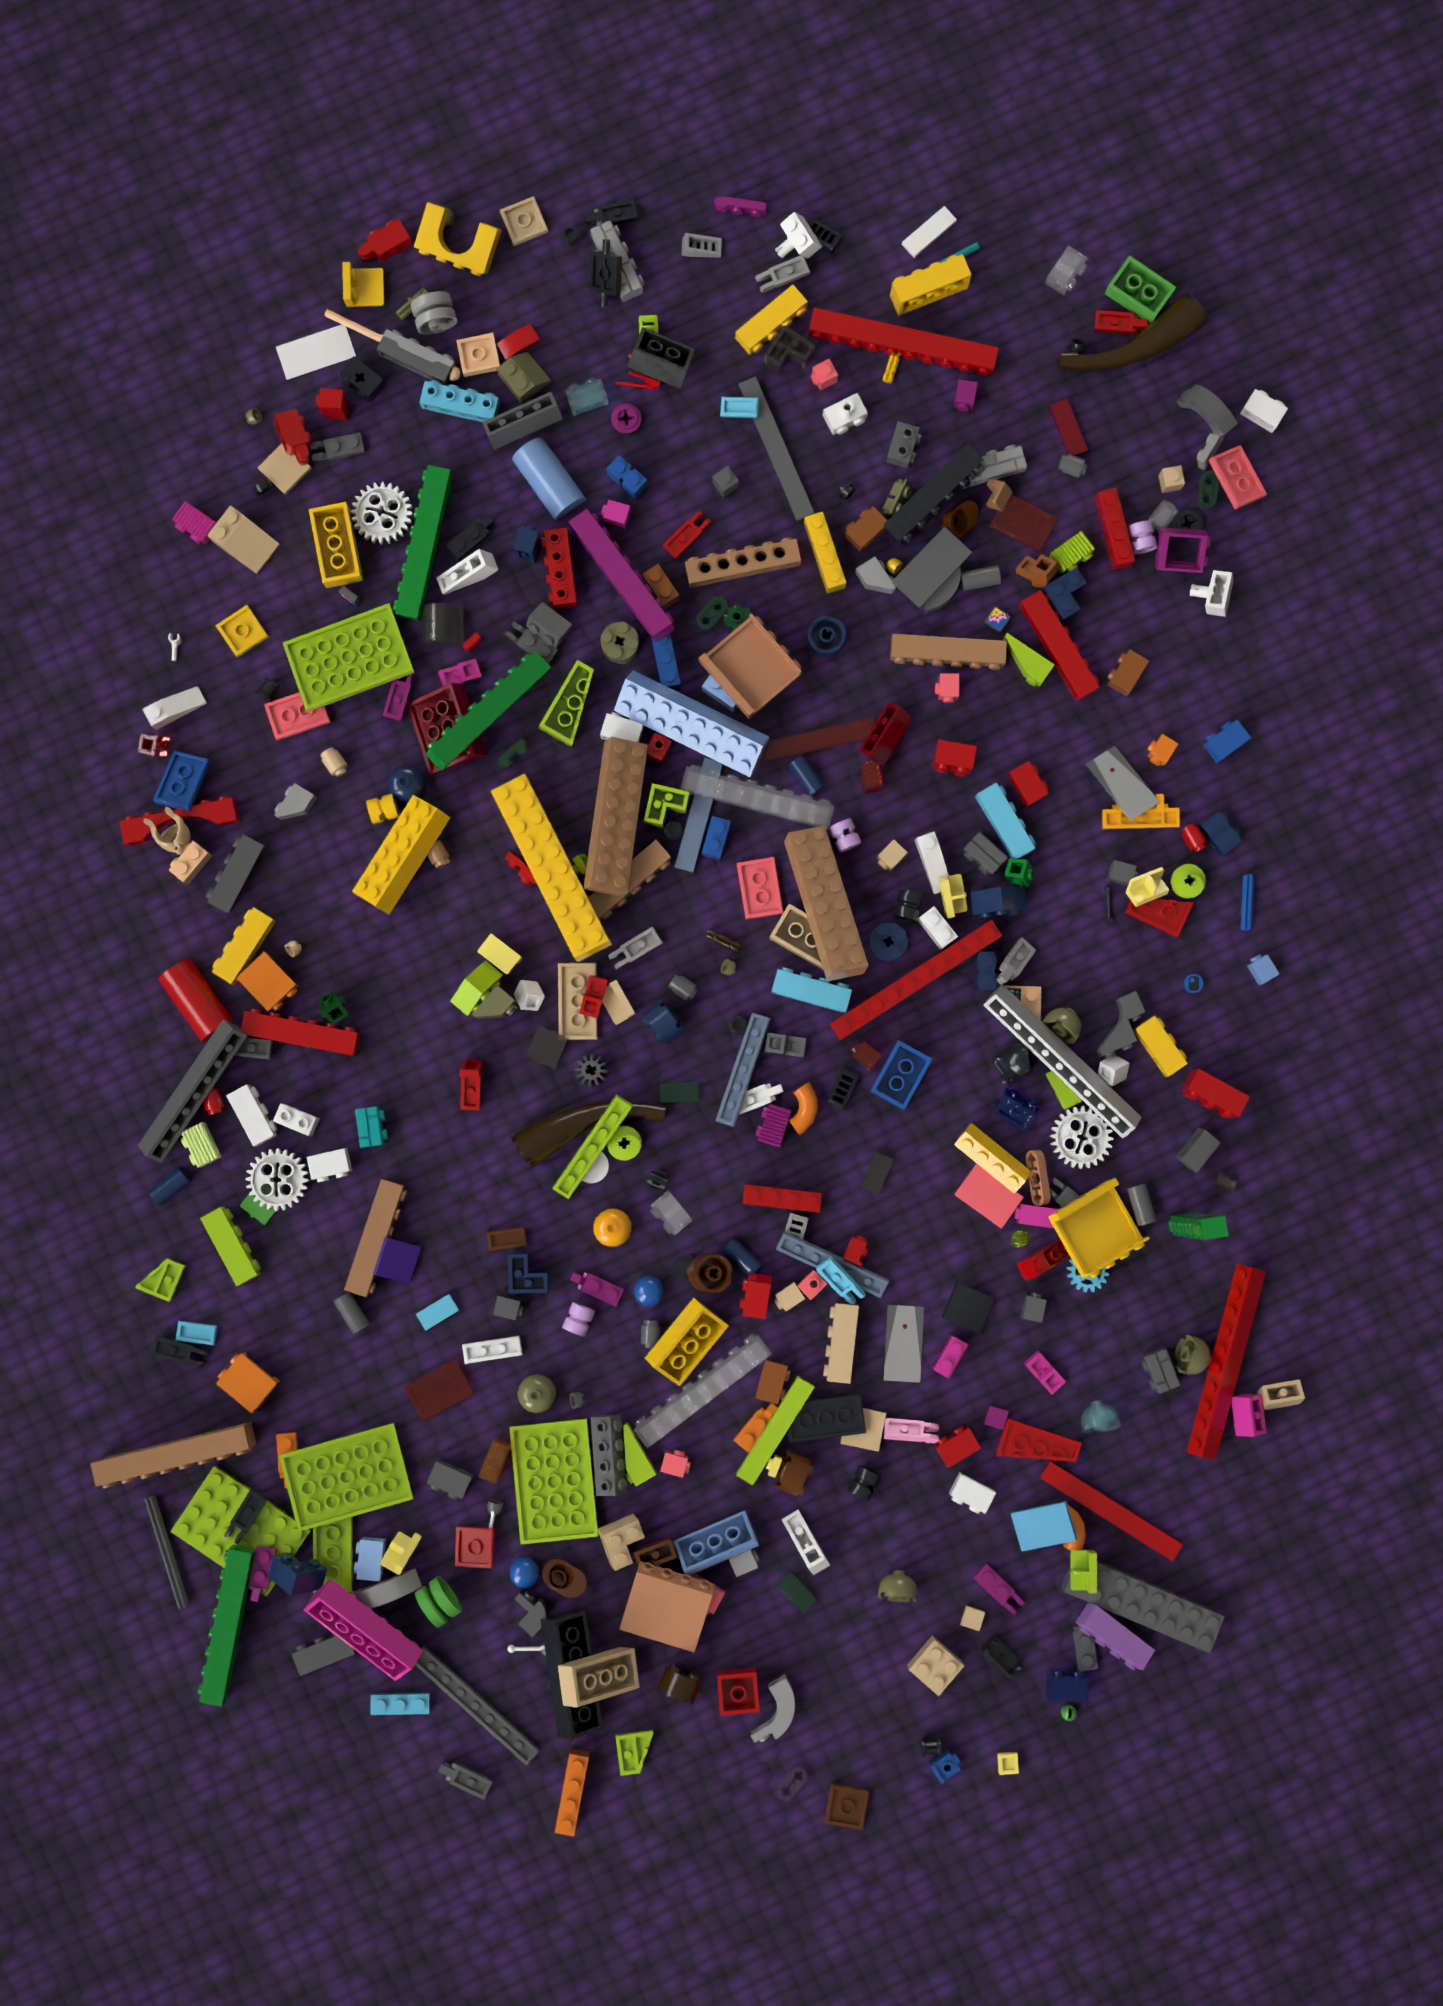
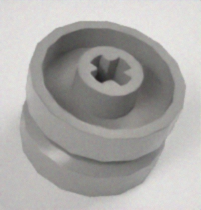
[410,291,458,335]

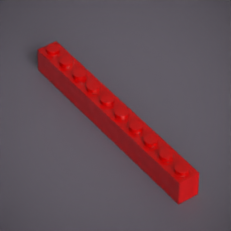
[809,308,999,376]
[830,920,1002,1041]
[1187,1264,1266,1460]

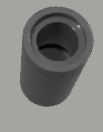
[960,565,1001,591]
[1127,1183,1157,1226]
[333,1292,370,1334]

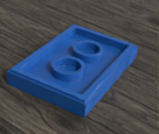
[153,750,210,812]

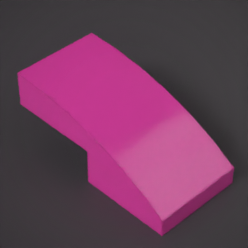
[438,659,482,686]
[1024,1351,1066,1395]

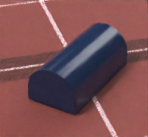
[788,755,825,797]
[148,1167,192,1206]
[721,1237,762,1276]

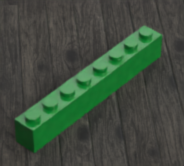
[393,465,453,621]
[426,651,551,771]
[1168,1212,1229,1240]
[198,1544,256,1707]

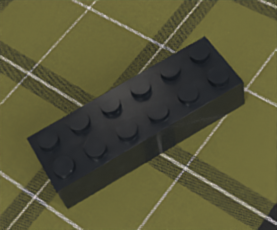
[884,443,986,545]
[540,1609,603,1739]

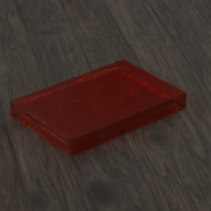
[989,495,1057,553]
[404,1359,474,1422]

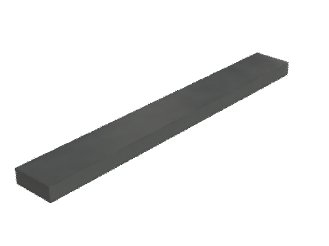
[738,376,814,522]
[415,1645,540,1766]

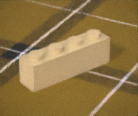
[823,1302,859,1384]

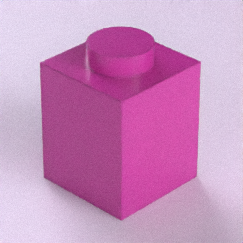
[601,499,631,529]

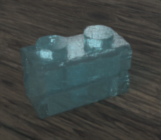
[565,378,609,416]

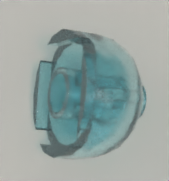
[1081,1401,1121,1434]

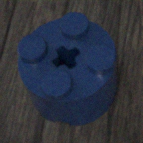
[807,615,846,658]
[868,923,908,963]
[642,999,686,1044]

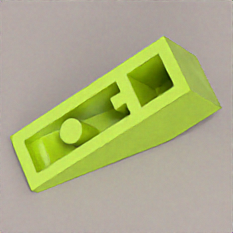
[1003,633,1054,687]
[623,1422,657,1486]

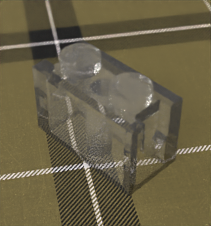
[1045,246,1087,295]
[650,1190,693,1235]

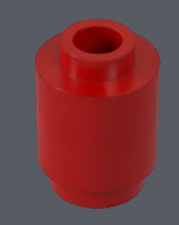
[1181,823,1208,852]
[203,1086,224,1116]

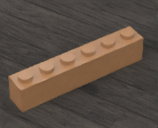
[890,634,1007,670]
[588,840,671,920]
[344,1179,407,1297]

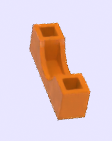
[555,1748,590,1836]

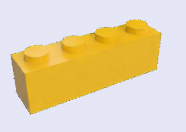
[735,285,808,355]
[804,511,846,594]
[212,907,276,985]
[954,1123,1031,1194]

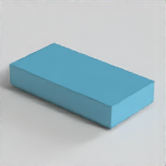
[720,397,760,418]
[416,1294,459,1331]
[176,1321,218,1345]

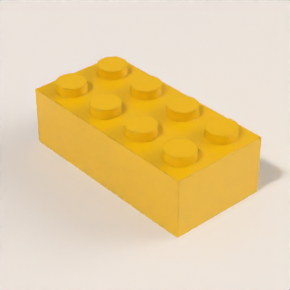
[890,254,971,316]
[309,502,363,588]
[645,1298,729,1386]

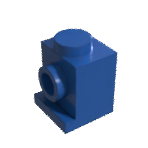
[929,1750,961,1784]

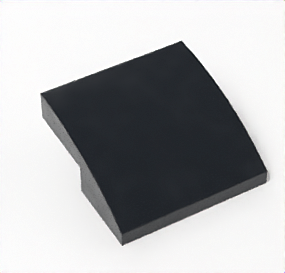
[941,1282,995,1334]

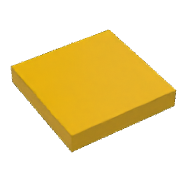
[215,605,269,658]

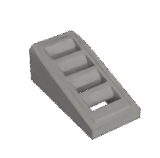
[682,233,722,258]
[785,1213,809,1239]

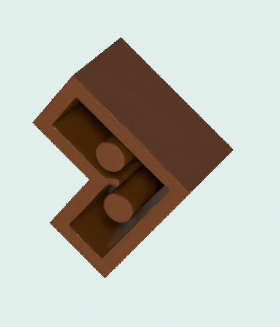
[634,1535,678,1568]

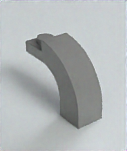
[351,1568,422,1609]
[751,1674,795,1743]

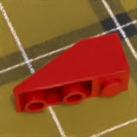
[1016,1239,1070,1281]

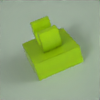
[573,854,588,875]

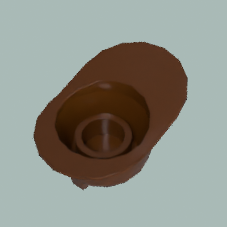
[940,500,979,538]
[542,1559,587,1598]

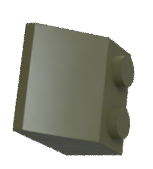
[496,352,551,404]
[472,985,518,1019]

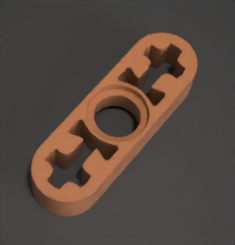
[1026,1150,1051,1206]

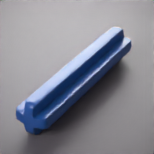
[1241,874,1254,931]

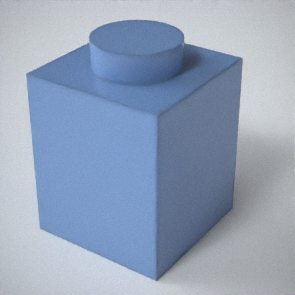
[1247,954,1279,985]

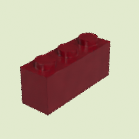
[858,702,913,766]

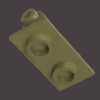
[882,479,912,517]

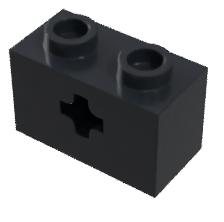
[340,356,386,402]

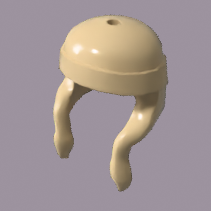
[144,807,191,855]

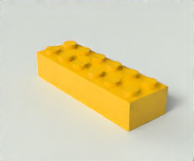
[352,795,450,915]

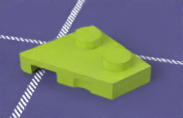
[135,1258,186,1302]
[615,1729,653,1776]

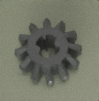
[575,1054,608,1087]

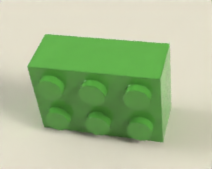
[1105,255,1176,324]

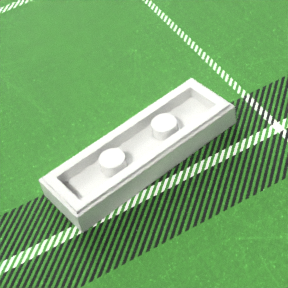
[902,206,957,258]
[462,1335,523,1364]

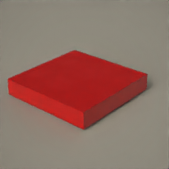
[455,1526,495,1568]

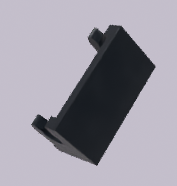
[981,1634,1023,1680]

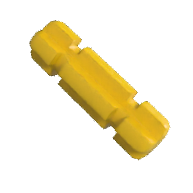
[883,353,901,383]

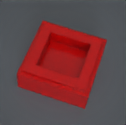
[462,632,482,654]

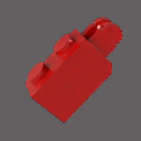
[358,219,413,261]
[274,409,311,466]

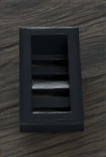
[808,218,843,255]
[826,1067,860,1110]

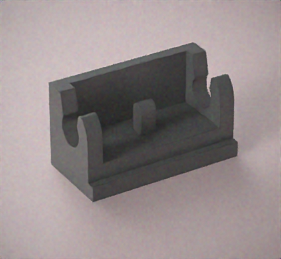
[1175,1127,1221,1173]

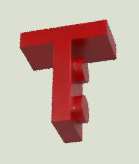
[459,1059,484,1110]

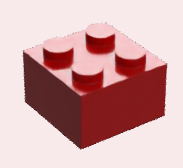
[932,740,977,777]
[717,1667,760,1716]

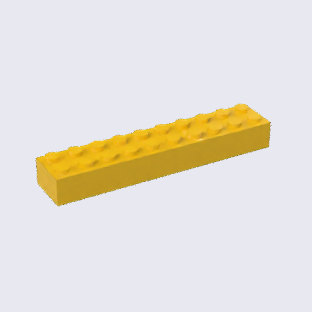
[491,773,612,962]

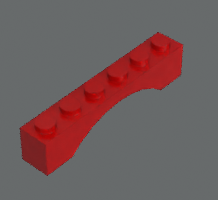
[119,796,240,846]

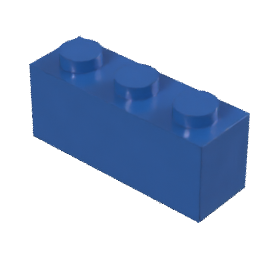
[651,633,681,690]

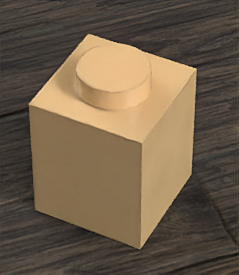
[1158,465,1185,493]
[877,840,908,871]
[774,1282,805,1311]

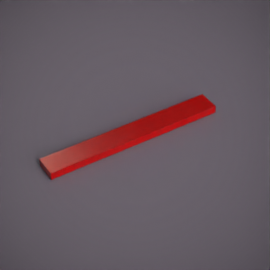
[1040,1461,1183,1561]

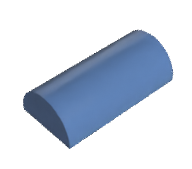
[512,437,586,521]
[674,1510,759,1575]

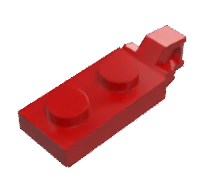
[1094,310,1148,334]

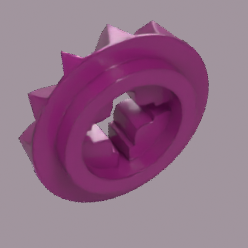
[611,404,641,434]

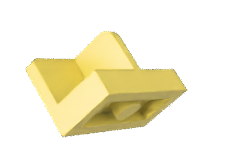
[1126,867,1169,907]
[938,874,967,918]
[478,934,523,974]
[380,1532,422,1576]

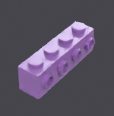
[1076,1603,1155,1670]

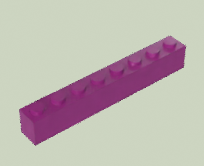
[568,509,674,642]

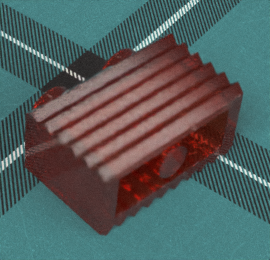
[859,760,883,794]

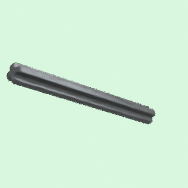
[144,1495,189,1609]

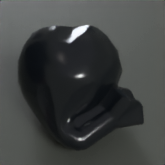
[993,1043,1033,1084]

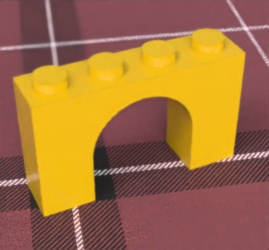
[414,202,502,276]

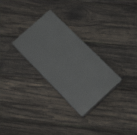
[892,526,972,608]

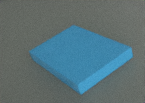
[1011,1501,1078,1551]

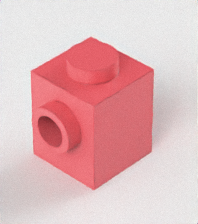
[811,359,838,391]
[935,673,959,703]
[797,1270,827,1300]
[660,1450,691,1478]

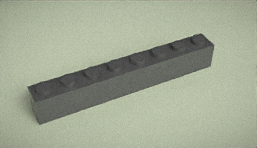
[138,1019,247,1163]

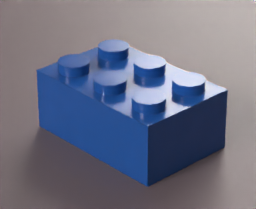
[869,1040,932,1110]

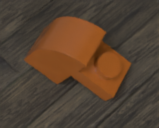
[1016,554,1058,588]

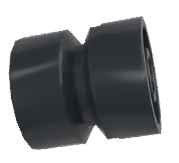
[893,890,923,922]
[847,1464,881,1501]

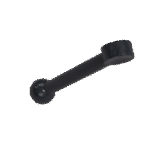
[1105,885,1113,925]

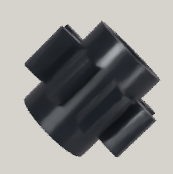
[646,1169,669,1193]

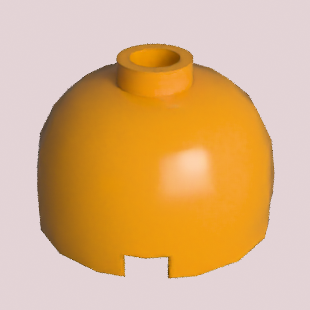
[593,1209,632,1247]

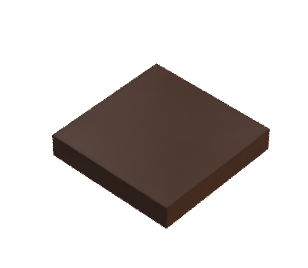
[824,1782,870,1830]

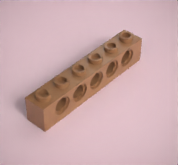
[685,538,801,588]

